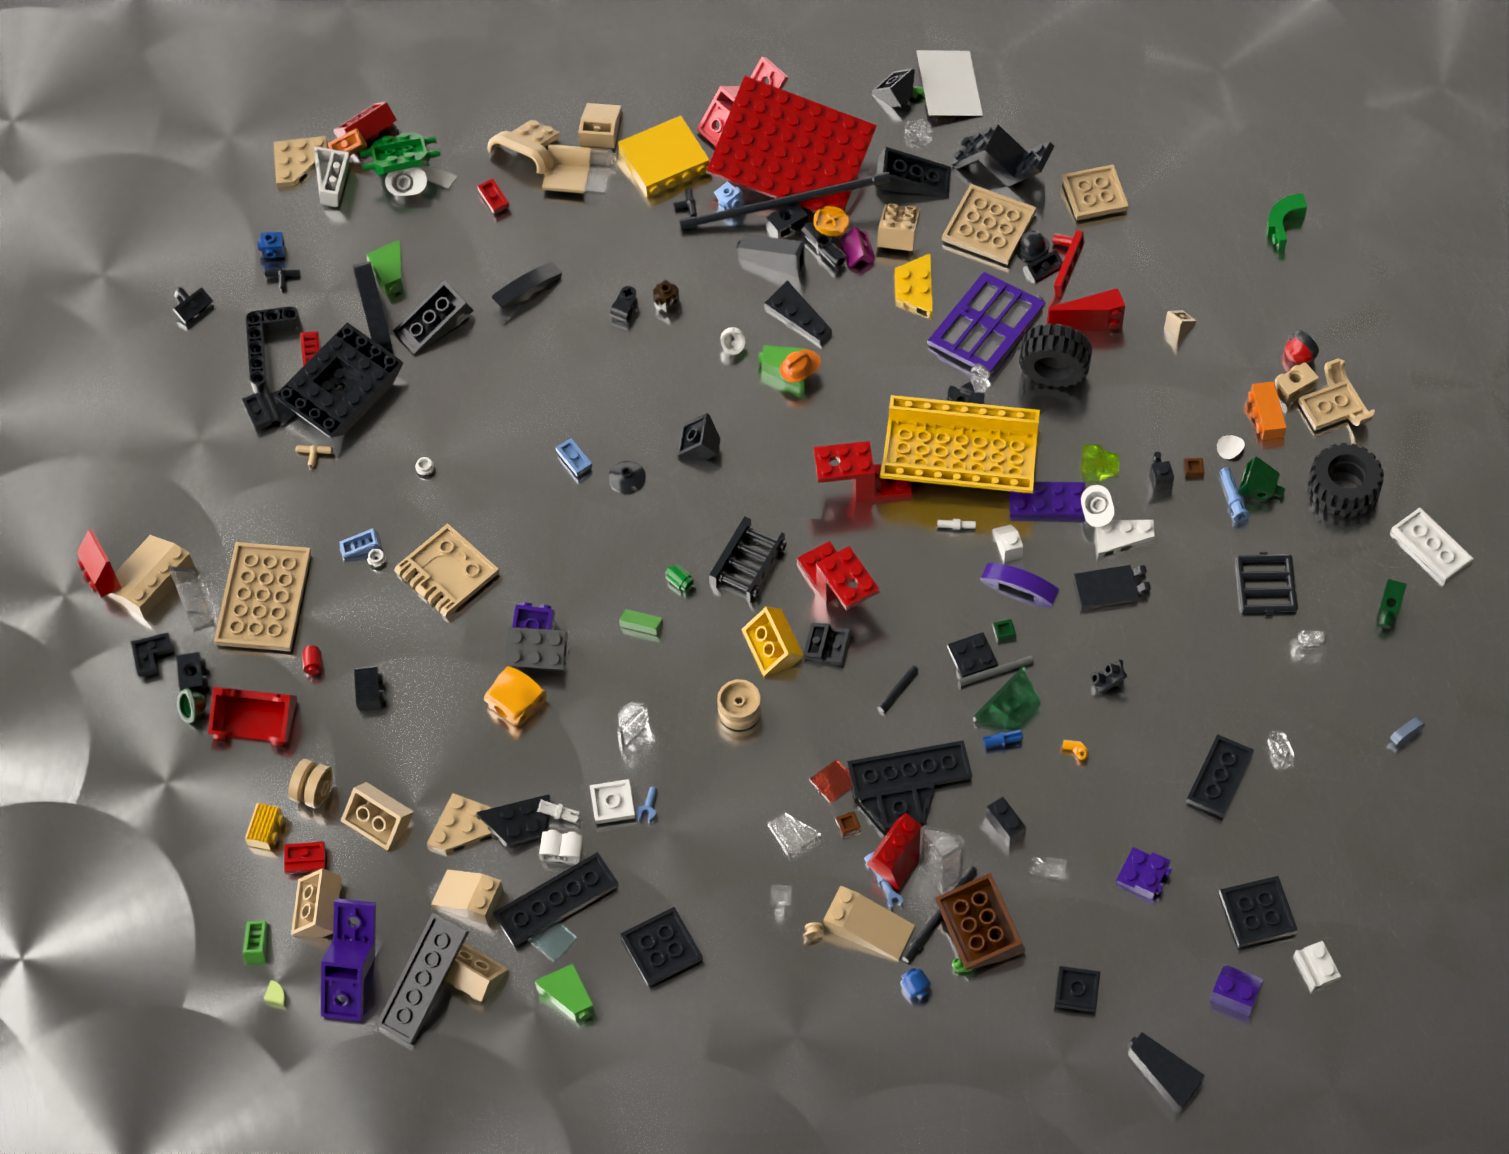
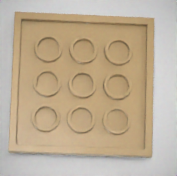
[942,184,1036,265]

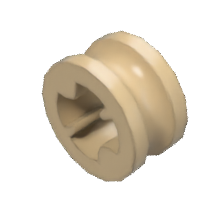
[805,922,824,939]

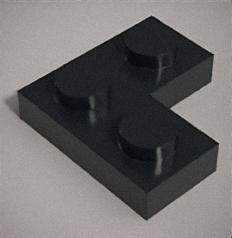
[130,632,173,678]

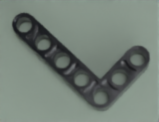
[353,261,392,349]
[246,306,301,393]

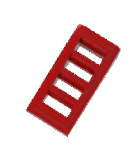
[300,331,321,366]

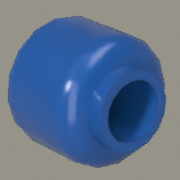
[900,967,931,999]

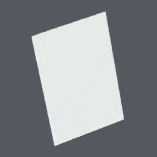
[916,50,983,116]

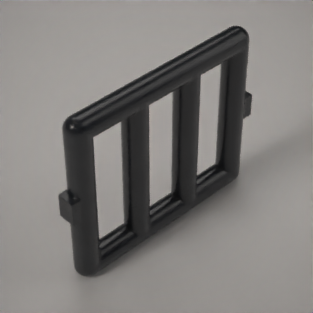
[1235,552,1298,615]

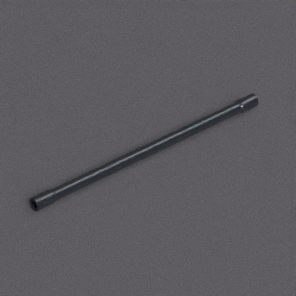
[679,172,891,230]

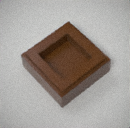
[1183,458,1205,478]
[835,811,861,837]

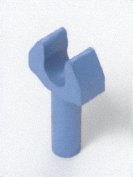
[636,787,658,824]

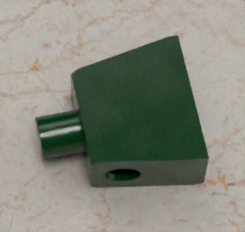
[1238,456,1285,501]
[1377,579,1407,629]

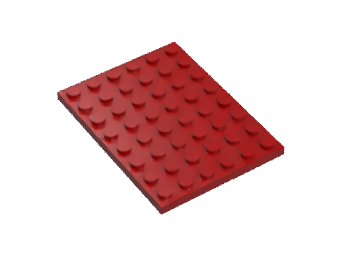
[706,75,877,213]

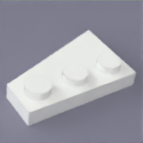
[1096,520,1155,557]

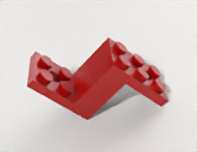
[813,441,912,503]
[797,541,880,610]

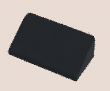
[1023,250,1063,282]

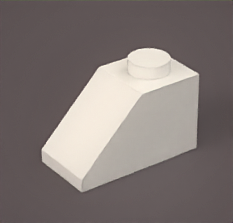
[993,525,1023,562]

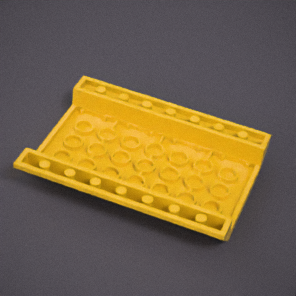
[880,395,1040,493]

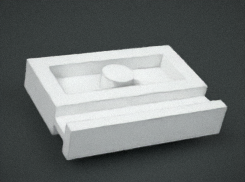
[1295,941,1341,990]

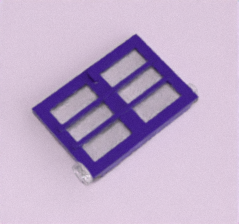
[928,272,1046,381]

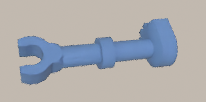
[864,851,903,910]

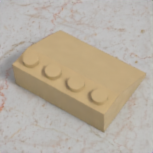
[108,535,194,619]

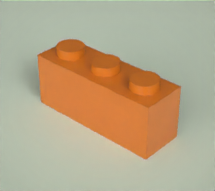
[1248,381,1286,441]

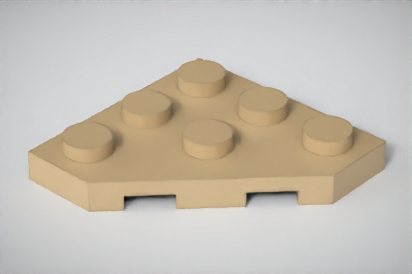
[274,136,328,188]
[427,793,494,854]

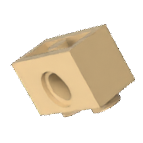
[1275,362,1319,404]

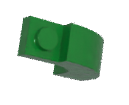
[1266,193,1307,251]

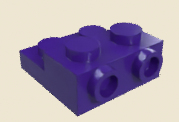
[512,602,555,630]
[1116,847,1172,900]

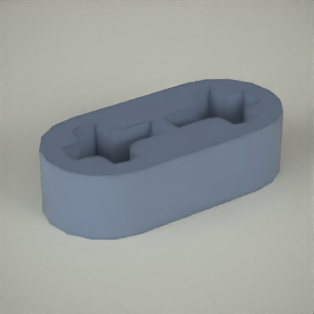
[1390,716,1425,746]

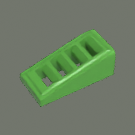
[243,920,268,963]

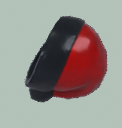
[1284,329,1319,365]

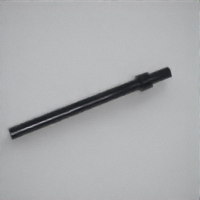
[902,866,977,962]

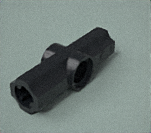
[801,222,847,268]

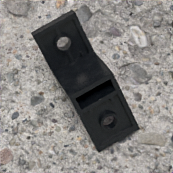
[951,124,1055,187]

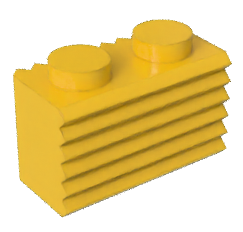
[245,803,284,850]

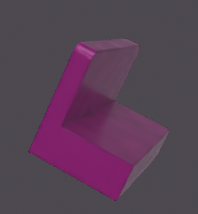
[840,227,876,267]

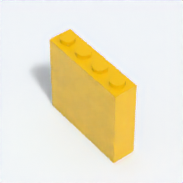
[618,116,710,197]

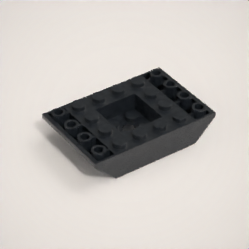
[274,322,403,439]

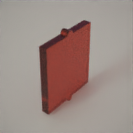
[810,759,852,803]

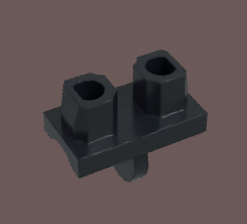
[1090,659,1127,693]

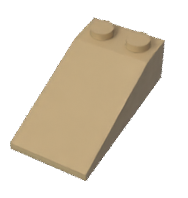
[823,885,915,961]

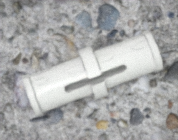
[537,799,579,824]

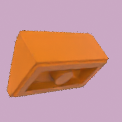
[328,128,368,156]

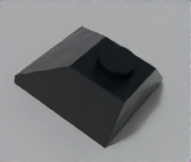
[871,68,915,107]
[677,413,721,460]

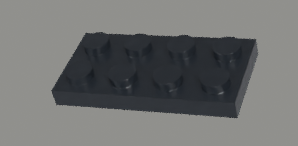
[1186,734,1254,818]

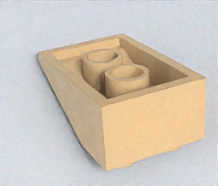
[431,870,503,925]

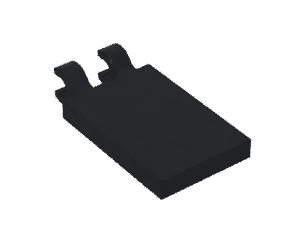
[1074,565,1151,610]

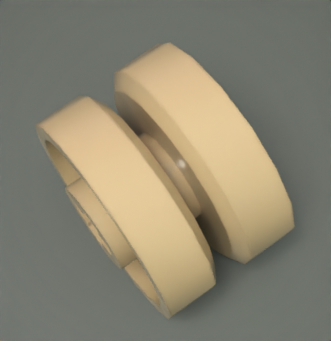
[717,679,761,730]
[288,759,333,808]

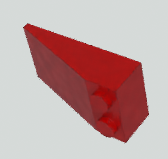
[1047,288,1126,331]

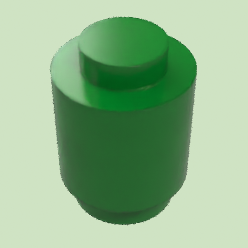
[666,564,694,592]

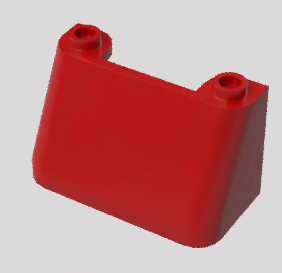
[208,687,297,746]

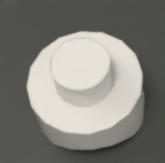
[720,327,745,355]

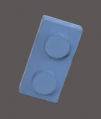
[556,438,593,477]

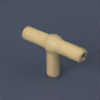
[296,444,333,467]

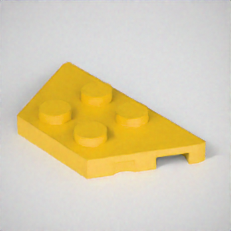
[895,254,933,315]

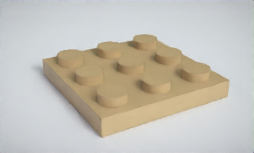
[1062,164,1129,221]

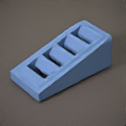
[339,528,383,559]

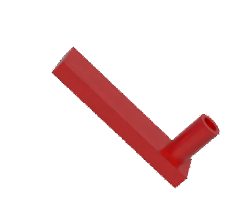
[1052,230,1085,298]

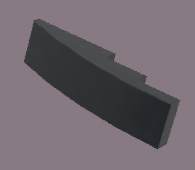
[492,262,562,309]

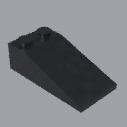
[875,147,951,197]
[393,280,474,355]

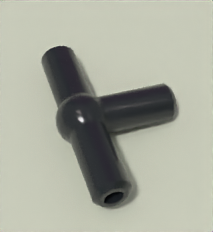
[673,188,697,217]
[264,268,300,290]

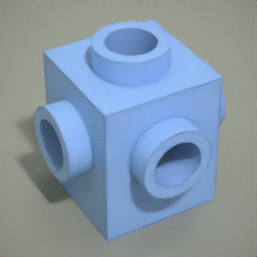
[714,181,745,210]

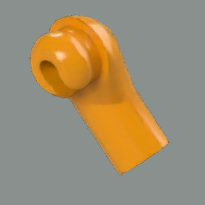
[1062,740,1089,760]

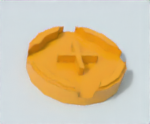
[814,206,849,236]

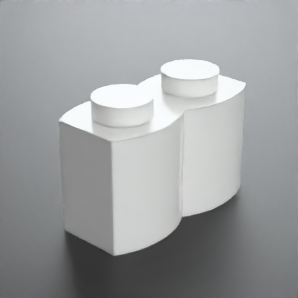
[539,830,583,864]

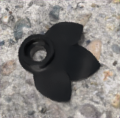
[948,382,985,404]

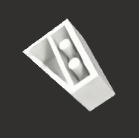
[314,146,349,207]

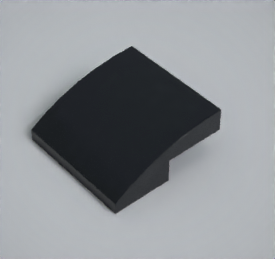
[803,623,852,666]

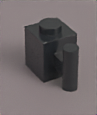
[1149,452,1174,492]

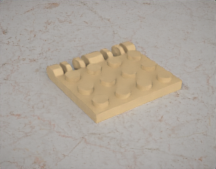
[394,523,499,618]

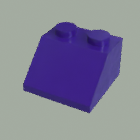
[1210,964,1264,1016]

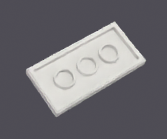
[1391,507,1474,583]

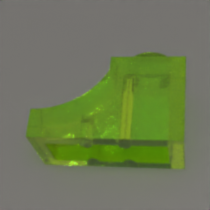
[1080,444,1119,474]

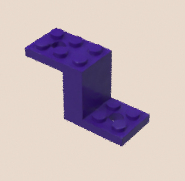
[320,898,376,1021]

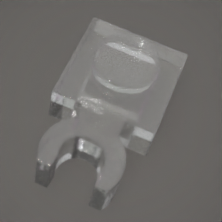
[1030,857,1067,881]

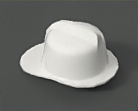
[385,167,427,196]
[1081,485,1114,527]

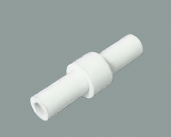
[937,518,976,530]

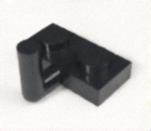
[173,287,213,324]

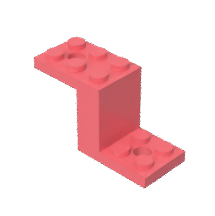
[696,57,789,147]

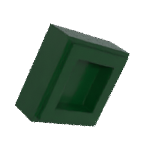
[992,619,1017,643]

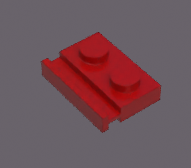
[284,841,325,874]

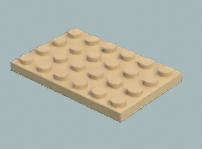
[214,542,311,651]

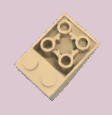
[578,103,622,149]
[877,204,920,251]

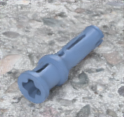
[1219,467,1250,522]

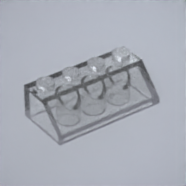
[919,825,965,892]

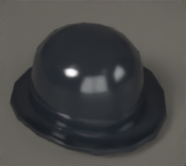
[1016,230,1050,261]

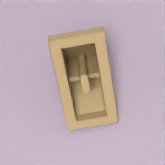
[1164,310,1197,339]

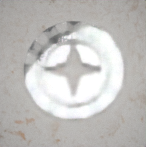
[904,118,932,143]

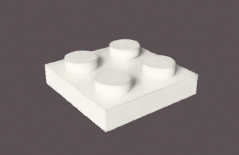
[590,779,635,824]

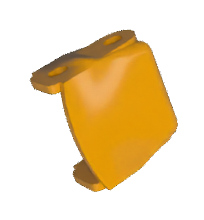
[484,666,547,726]

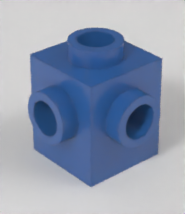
[257,232,285,258]

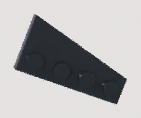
[764,280,832,345]

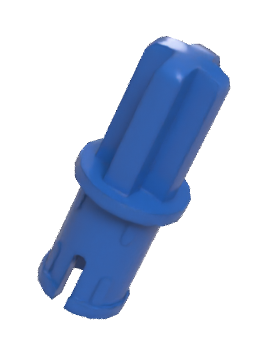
[983,730,1023,749]

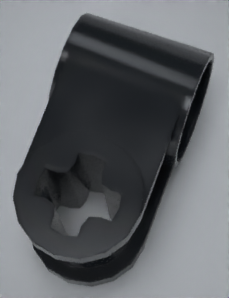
[610,286,638,322]

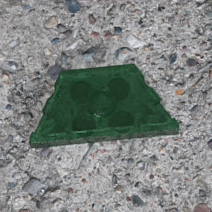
[973,666,1041,731]

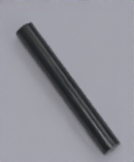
[877,665,918,712]

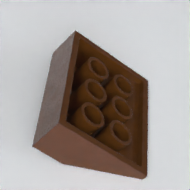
[935,873,1026,970]

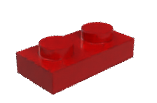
[477,178,510,214]

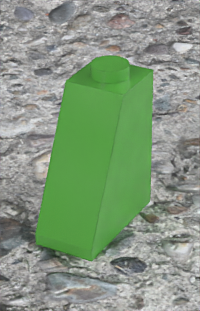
[366,240,403,295]
[758,345,807,389]
[535,964,595,1021]

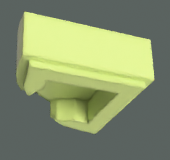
[264,980,285,1006]

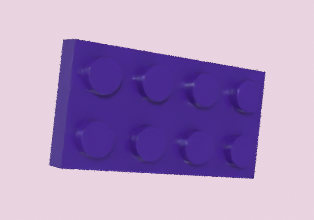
[1009,481,1086,519]

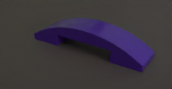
[980,563,1059,606]

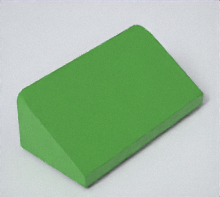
[619,609,662,636]

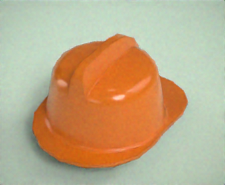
[780,349,821,383]

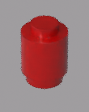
[302,645,323,675]

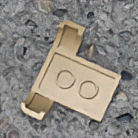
[487,120,560,174]
[1298,359,1375,430]

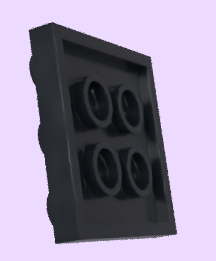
[1219,876,1298,948]
[620,907,703,987]

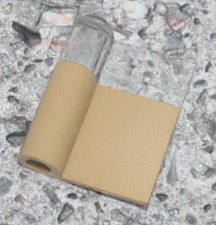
[542,144,616,195]

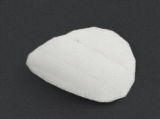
[1217,435,1245,459]

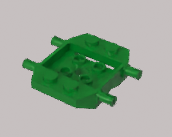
[359,132,440,176]

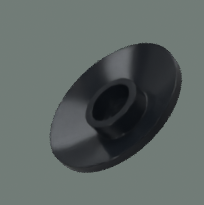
[608,461,646,494]

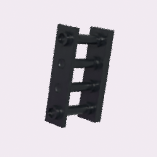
[709,516,787,602]

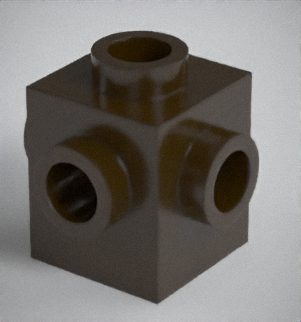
[653,279,679,313]

